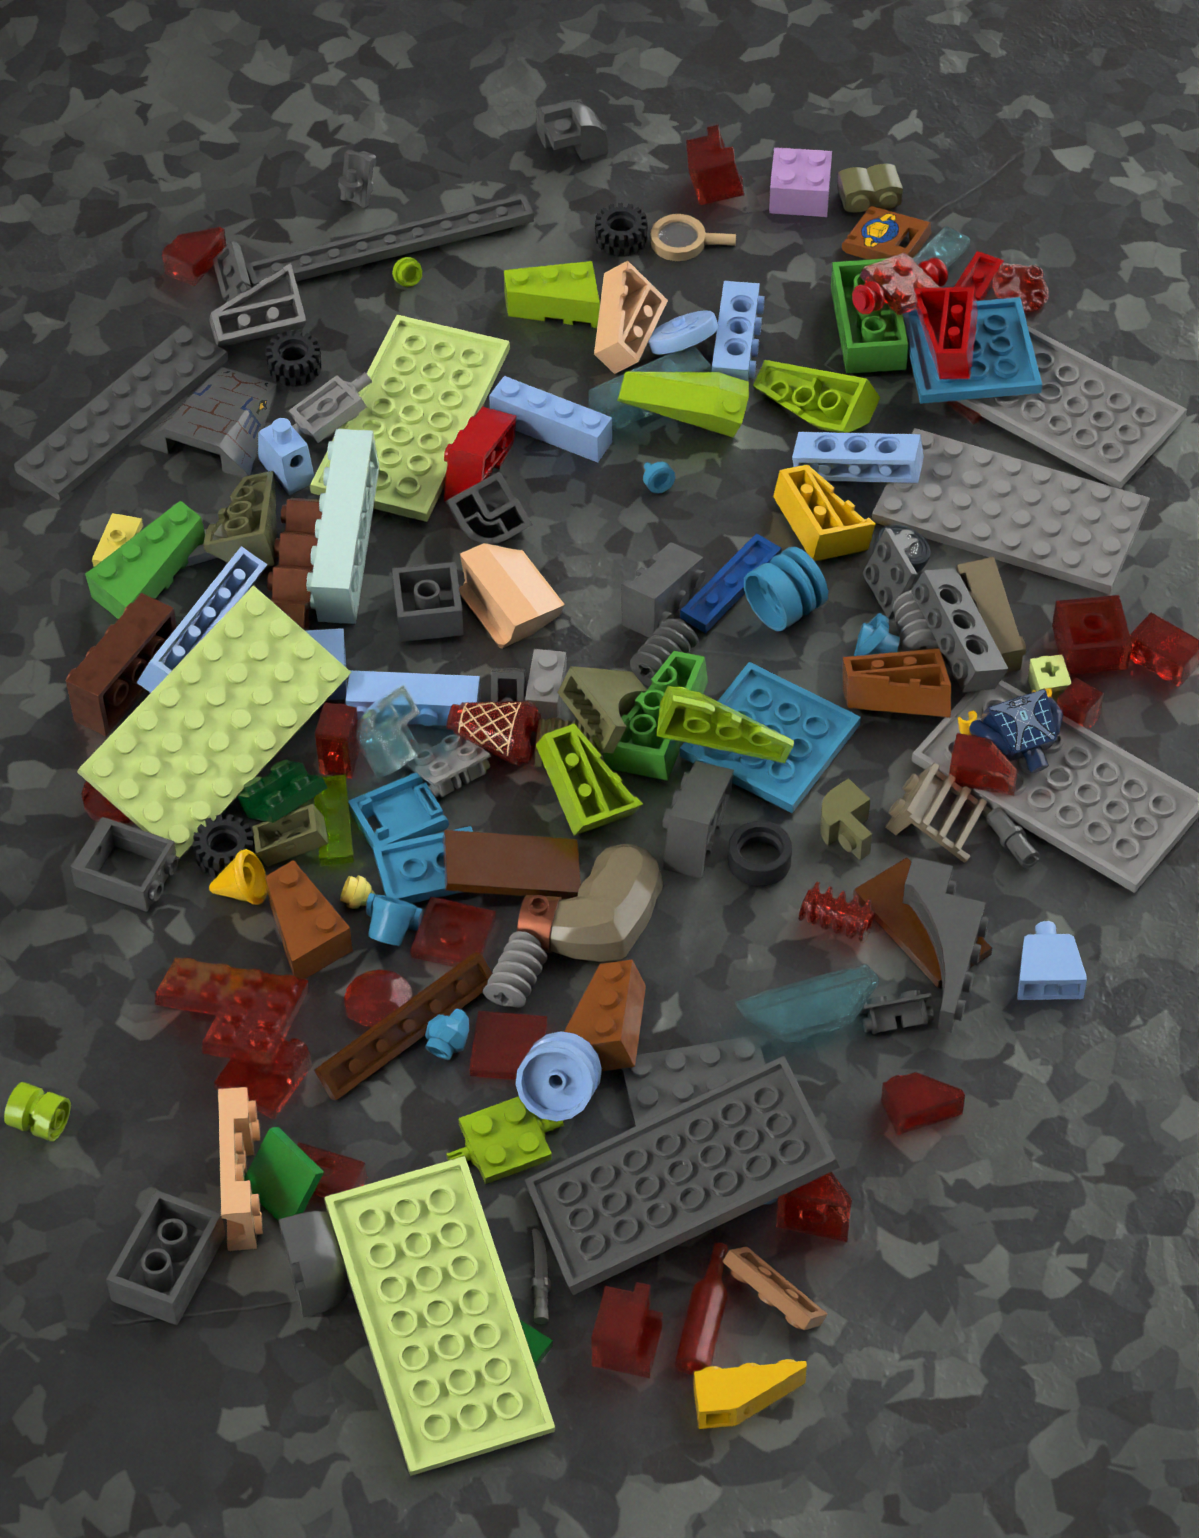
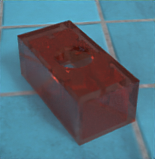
[297,1142,367,1197]

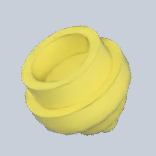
[340,875,376,909]

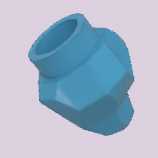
[425,1009,469,1060]

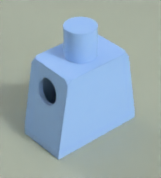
[258,418,314,495]
[1017,921,1087,1000]

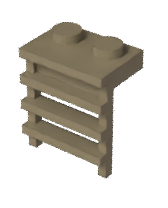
[885,762,992,863]

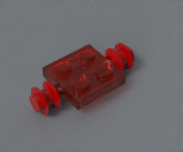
[852,252,948,315]

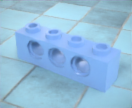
[712,281,765,382]
[792,432,924,483]

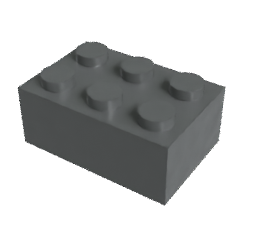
[106,1190,226,1325]

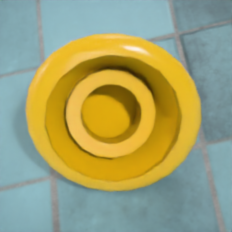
[209,849,267,905]

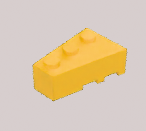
[773,464,876,561]

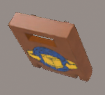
[842,206,931,270]

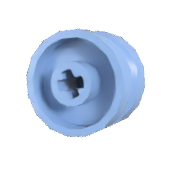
[516,1031,602,1121]

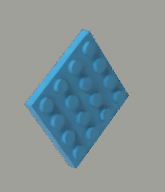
[901,297,1042,404]
[680,662,861,813]

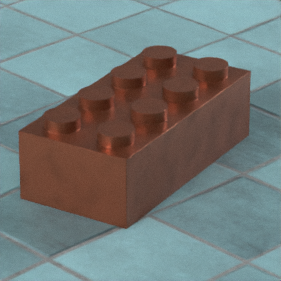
[66,593,177,736]

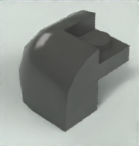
[536,101,608,160]
[446,471,532,545]
[279,1211,350,1318]

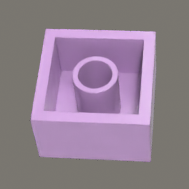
[769,148,832,217]

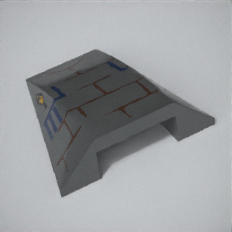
[140,367,277,478]

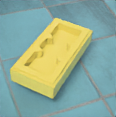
[92,513,143,567]

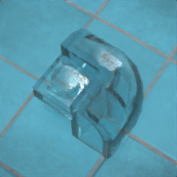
[356,685,421,779]

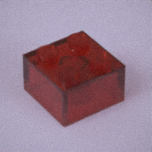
[1052,595,1132,675]

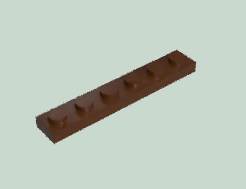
[314,952,493,1100]

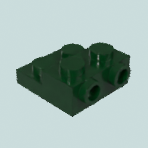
[237,760,328,823]

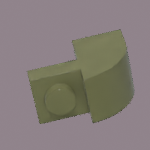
[820,778,872,860]

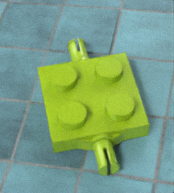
[446,1096,564,1184]

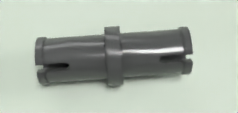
[986,807,1040,869]

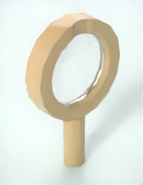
[650,214,736,261]

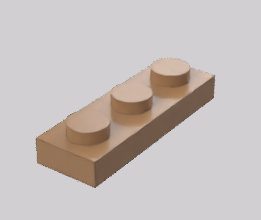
[722,1246,828,1330]

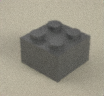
[392,562,464,642]

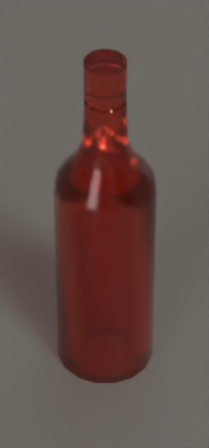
[675,1243,728,1376]

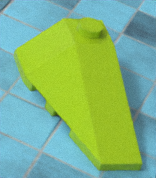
[753,360,881,433]
[617,372,749,438]
[657,686,794,763]

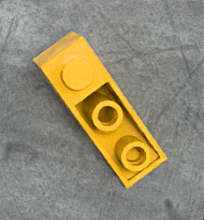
[694,1359,807,1429]

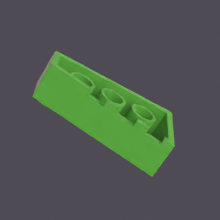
[85,501,205,619]
[603,651,708,781]

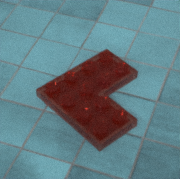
[155,958,309,1065]

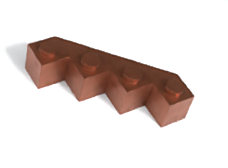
[267,498,322,631]

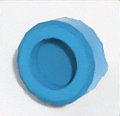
[643,462,676,493]

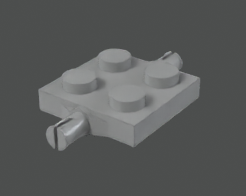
[289,372,372,443]

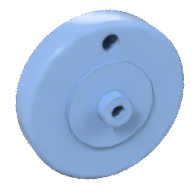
[648,310,719,355]

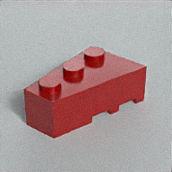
[914,287,978,379]
[444,406,517,502]

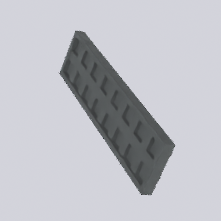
[14,325,228,501]

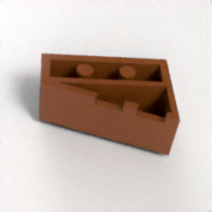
[843,648,951,718]

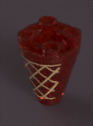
[447,701,541,766]

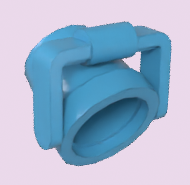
[854,613,900,656]
[366,893,423,946]

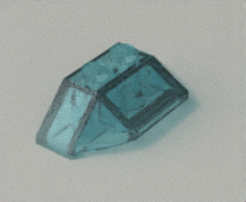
[736,964,879,1042]

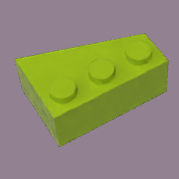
[504,261,600,328]
[536,723,643,836]

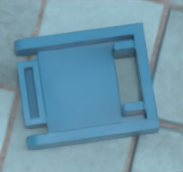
[348,773,449,851]

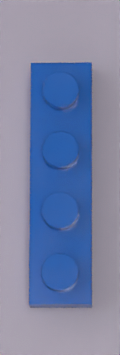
[680,533,782,633]

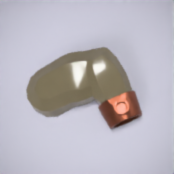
[517,844,664,962]

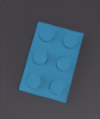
[373,826,473,903]

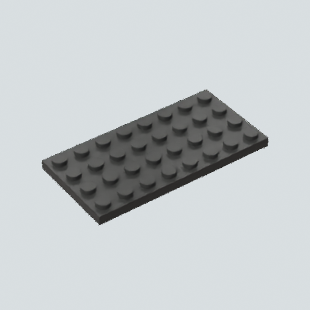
[525,1056,840,1295]

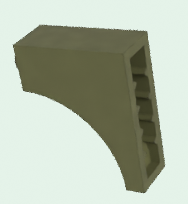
[557,666,647,753]

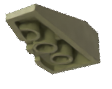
[203,471,277,570]

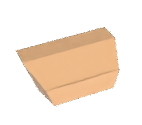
[459,543,565,649]

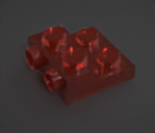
[214,1023,312,1119]

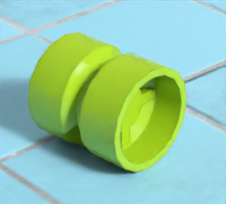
[4,1082,71,1141]

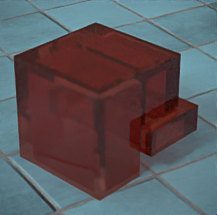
[686,125,745,205]
[591,1282,663,1378]

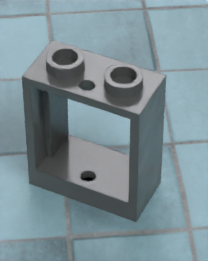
[71,817,179,912]

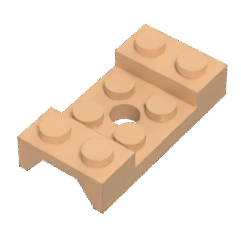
[218,1087,263,1251]

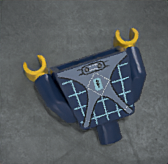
[958,688,1063,773]

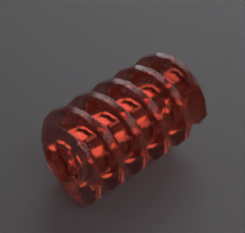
[798,881,875,943]

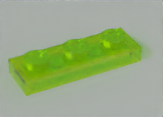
[314,775,354,866]

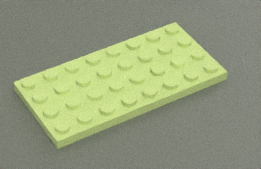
[310,315,510,522]
[77,585,351,859]
[324,1156,555,1476]

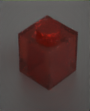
[1057,678,1104,730]

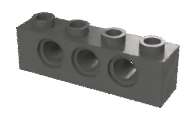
[911,568,1008,692]

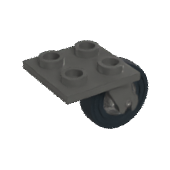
[862,525,931,619]

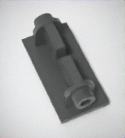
[858,990,934,1034]

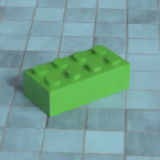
[831,258,908,374]

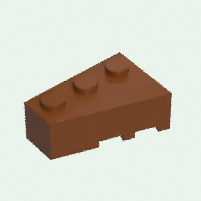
[265,860,353,985]
[564,959,646,1071]

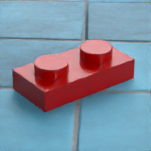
[954,251,1004,301]

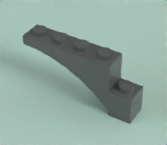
[903,857,990,1033]

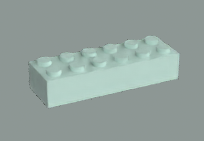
[306,429,379,624]

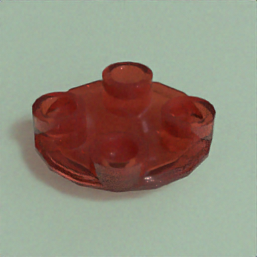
[992,263,1049,313]
[344,969,413,1027]

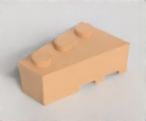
[594,261,668,374]

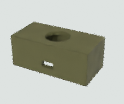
[252,804,328,867]

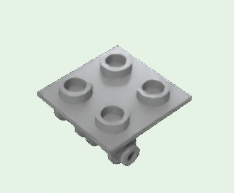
[404,733,491,798]

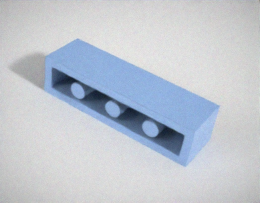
[489,376,612,463]
[346,670,481,727]

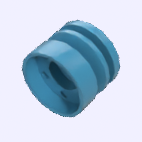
[744,547,828,631]

